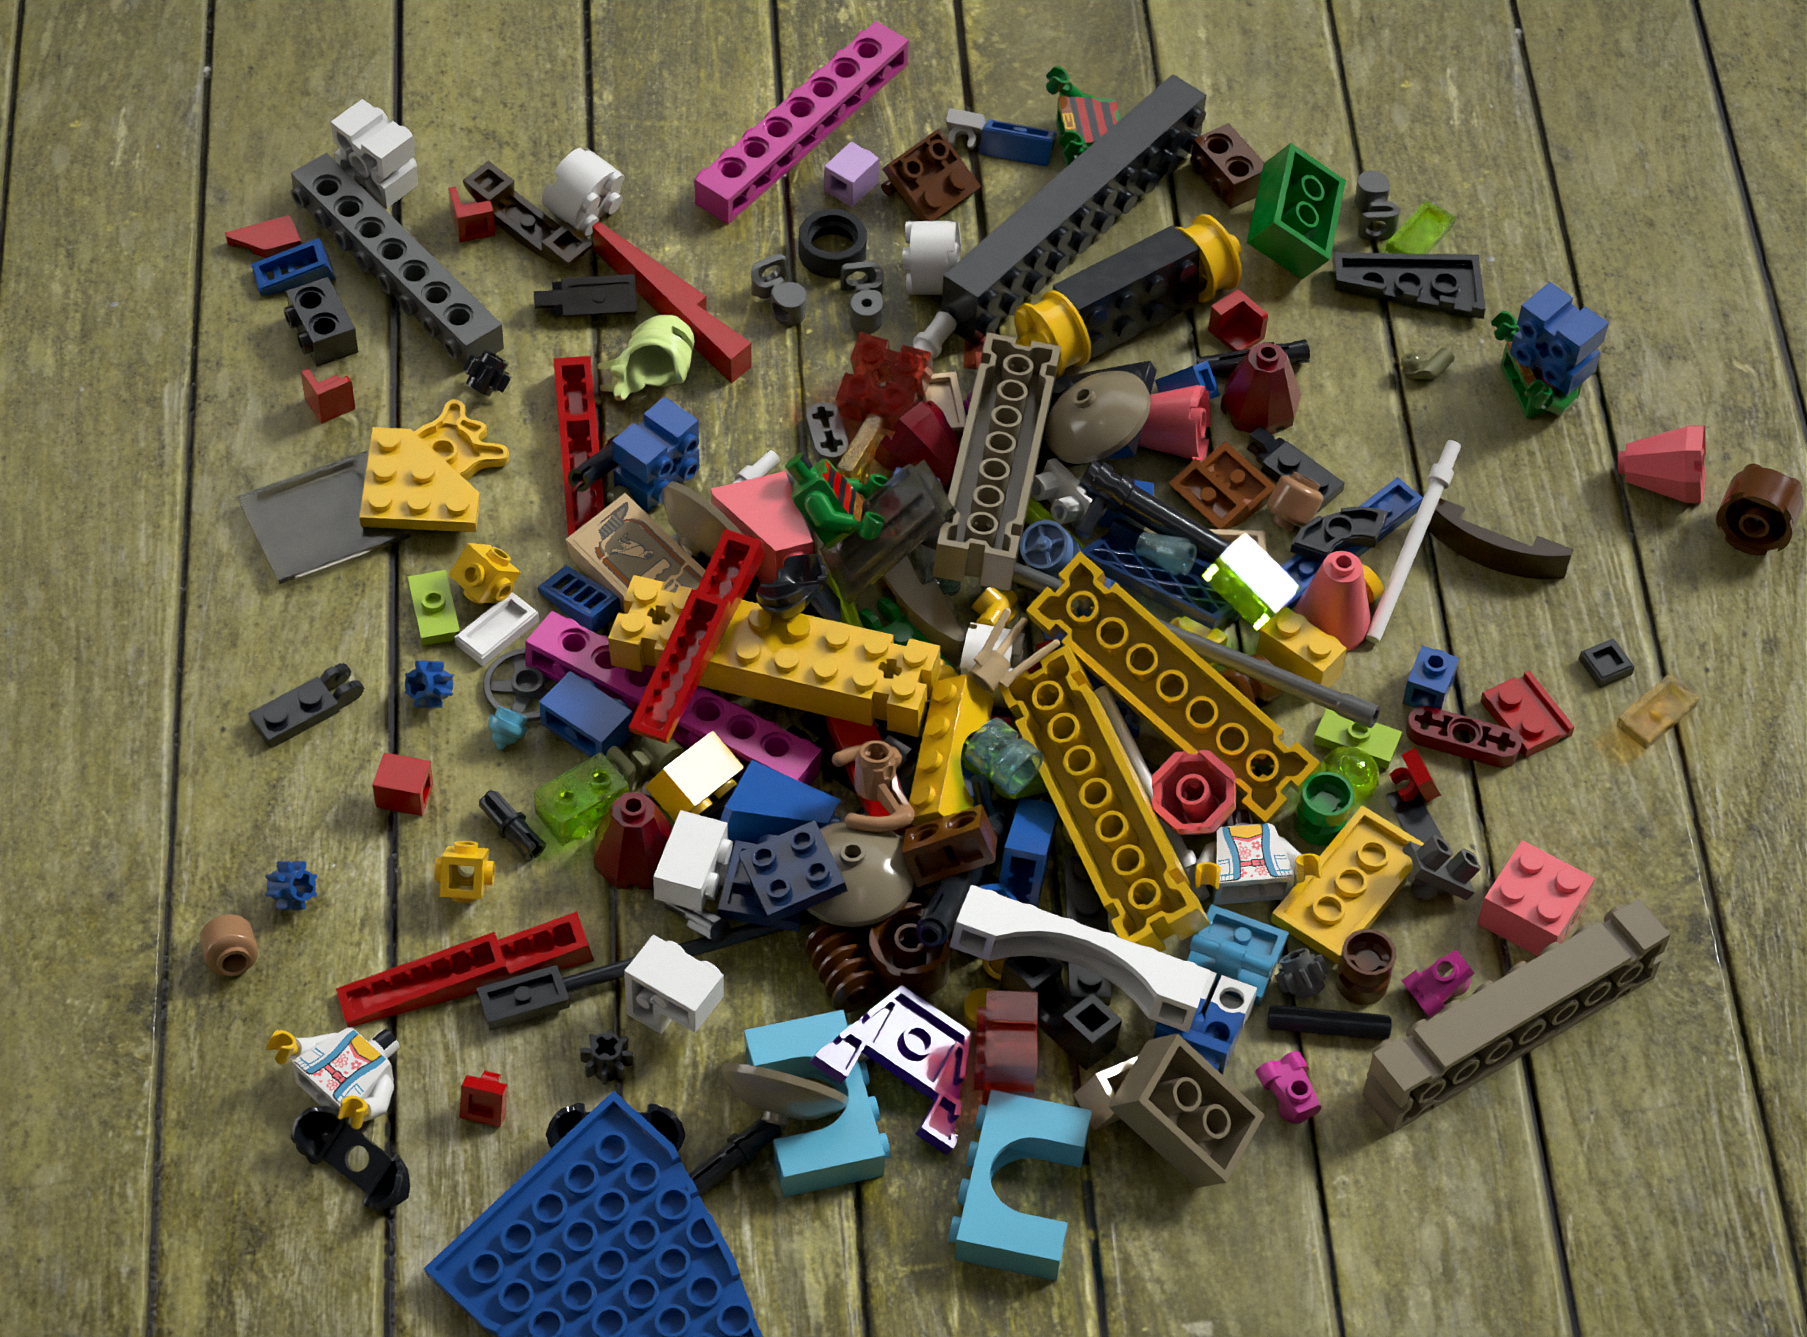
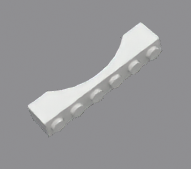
[949,885,1210,1033]

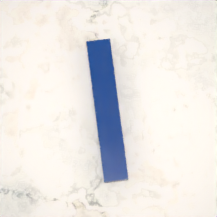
[1243,477,1423,627]

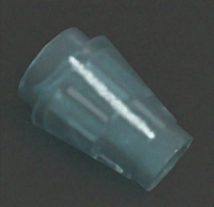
[1136,532,1197,575]

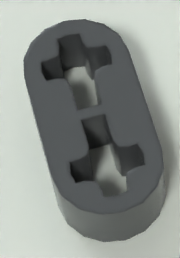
[806,402,848,468]

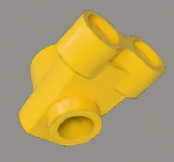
[967,587,1018,631]

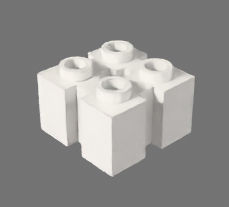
[331,99,418,208]

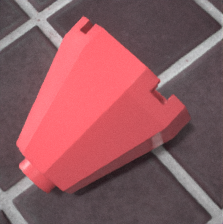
[1618,425,1706,503]
[1151,750,1236,836]

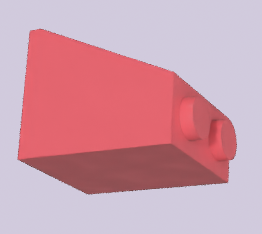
[711,471,813,585]

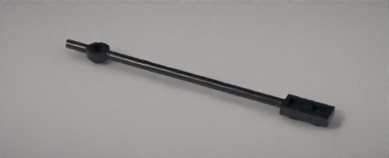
[476,879,943,1031]

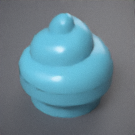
[488,706,528,750]

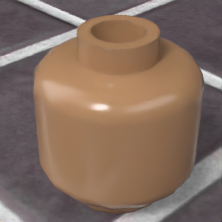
[1267,472,1323,531]
[200,914,258,976]

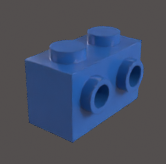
[539,671,633,765]

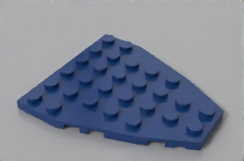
[424,1090,763,1337]

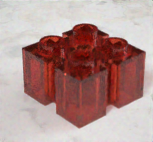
[835,332,934,432]
[974,990,1038,1105]

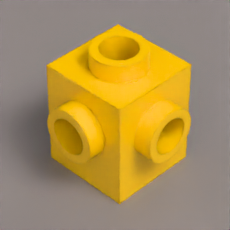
[448,543,521,605]
[434,841,495,903]

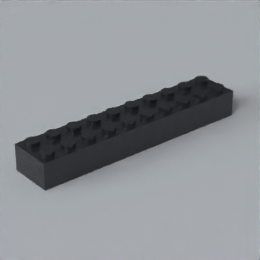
[941,74,1207,346]

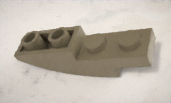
[877,527,967,665]

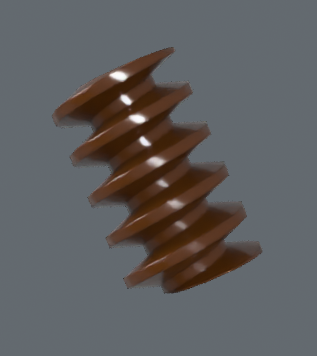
[804,922,880,1013]

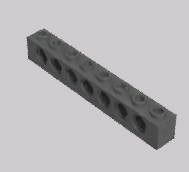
[291,153,504,365]

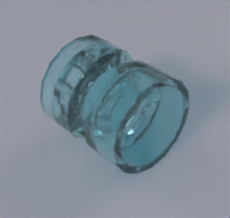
[965,718,1043,794]

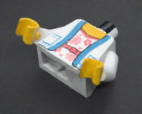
[1194,809,1322,905]
[266,1028,400,1129]

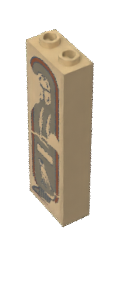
[566,493,742,702]

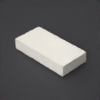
[455,592,539,667]

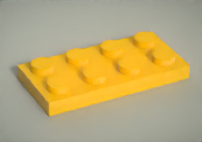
[1270,805,1424,964]

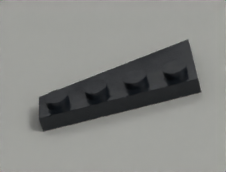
[1332,252,1486,319]

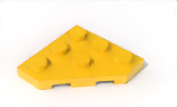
[359,427,480,532]

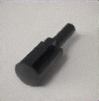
[665,902,730,942]

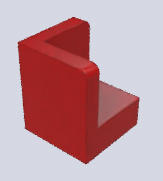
[448,187,495,242]
[1208,289,1268,351]
[301,368,356,424]
[372,753,433,816]

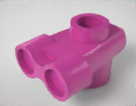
[1401,949,1475,1018]
[1255,1051,1322,1124]

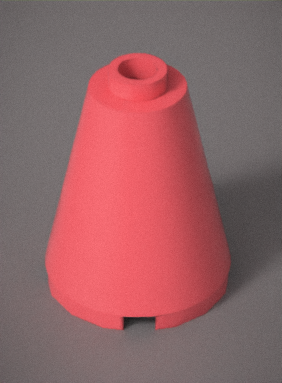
[1138,385,1211,461]
[1294,551,1371,652]

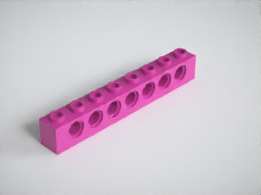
[694,21,909,224]
[525,611,822,786]

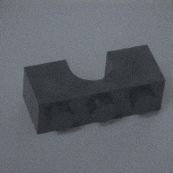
[999,956,1122,1071]

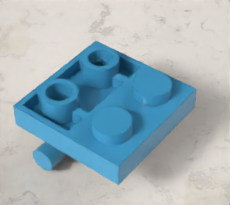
[1187,904,1289,1006]

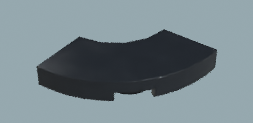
[1290,507,1388,563]

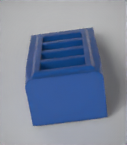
[251,238,336,296]
[538,565,620,633]

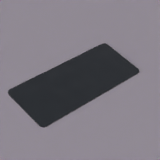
[1386,791,1444,844]

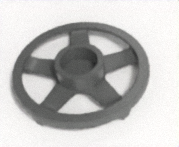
[483,648,551,722]

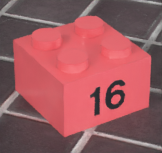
[1477,840,1595,957]

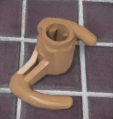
[832,740,915,832]

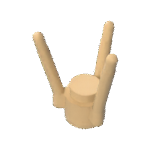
[969,608,1060,693]

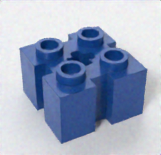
[1510,282,1609,395]
[612,396,700,512]

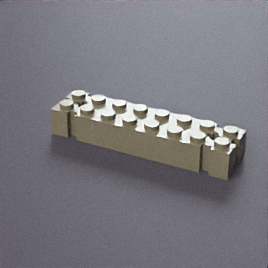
[932,332,1061,591]
[1362,898,1671,1133]

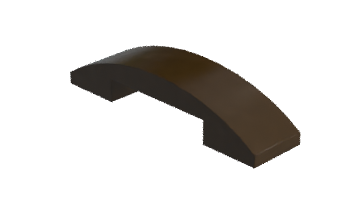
[463,160,594,267]
[1427,498,1573,579]

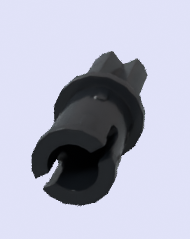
[479,790,546,861]

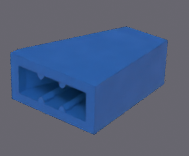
[720,760,841,844]
[999,797,1059,908]

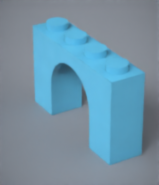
[744,1010,891,1197]
[948,1090,1092,1281]

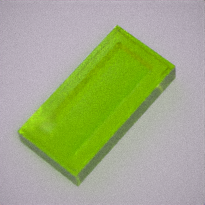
[1385,200,1456,254]

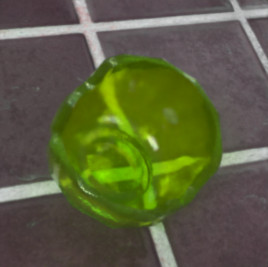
[1319,746,1379,806]

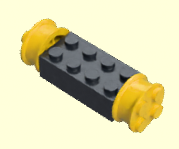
[1014,214,1242,379]

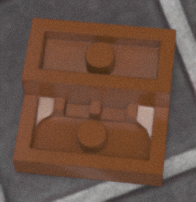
[1168,441,1275,530]

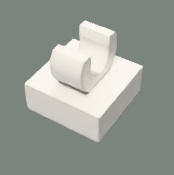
[946,108,986,150]

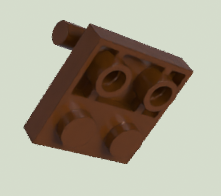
[881,128,981,221]

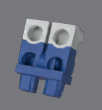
[1153,971,1257,1074]

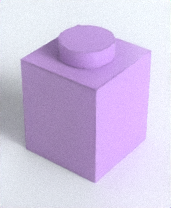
[824,142,879,207]

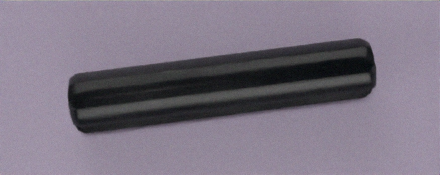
[1267,1005,1392,1040]

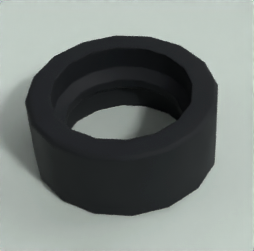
[798,209,867,278]

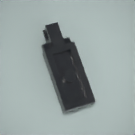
[533,274,637,317]
[1247,427,1345,512]

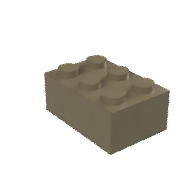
[1108,1033,1265,1188]

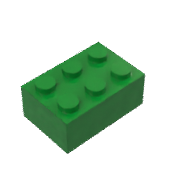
[1246,143,1346,280]

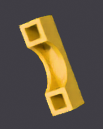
[909,674,994,826]

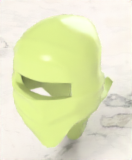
[597,315,695,401]

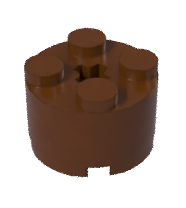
[1716,464,1804,556]
[868,902,953,998]

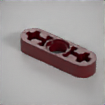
[1406,706,1521,768]

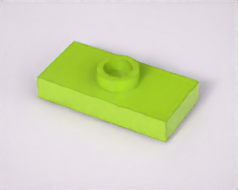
[407,570,460,646]
[1313,709,1402,769]

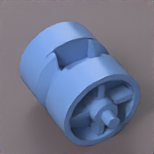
[1020,520,1082,579]

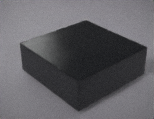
[1578,638,1634,688]

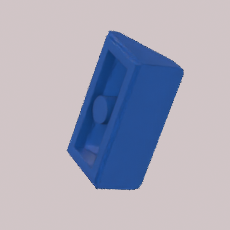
[979,119,1057,166]

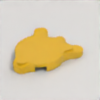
[414,399,509,481]

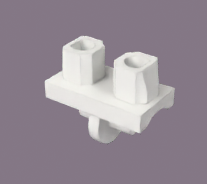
[1031,458,1093,529]

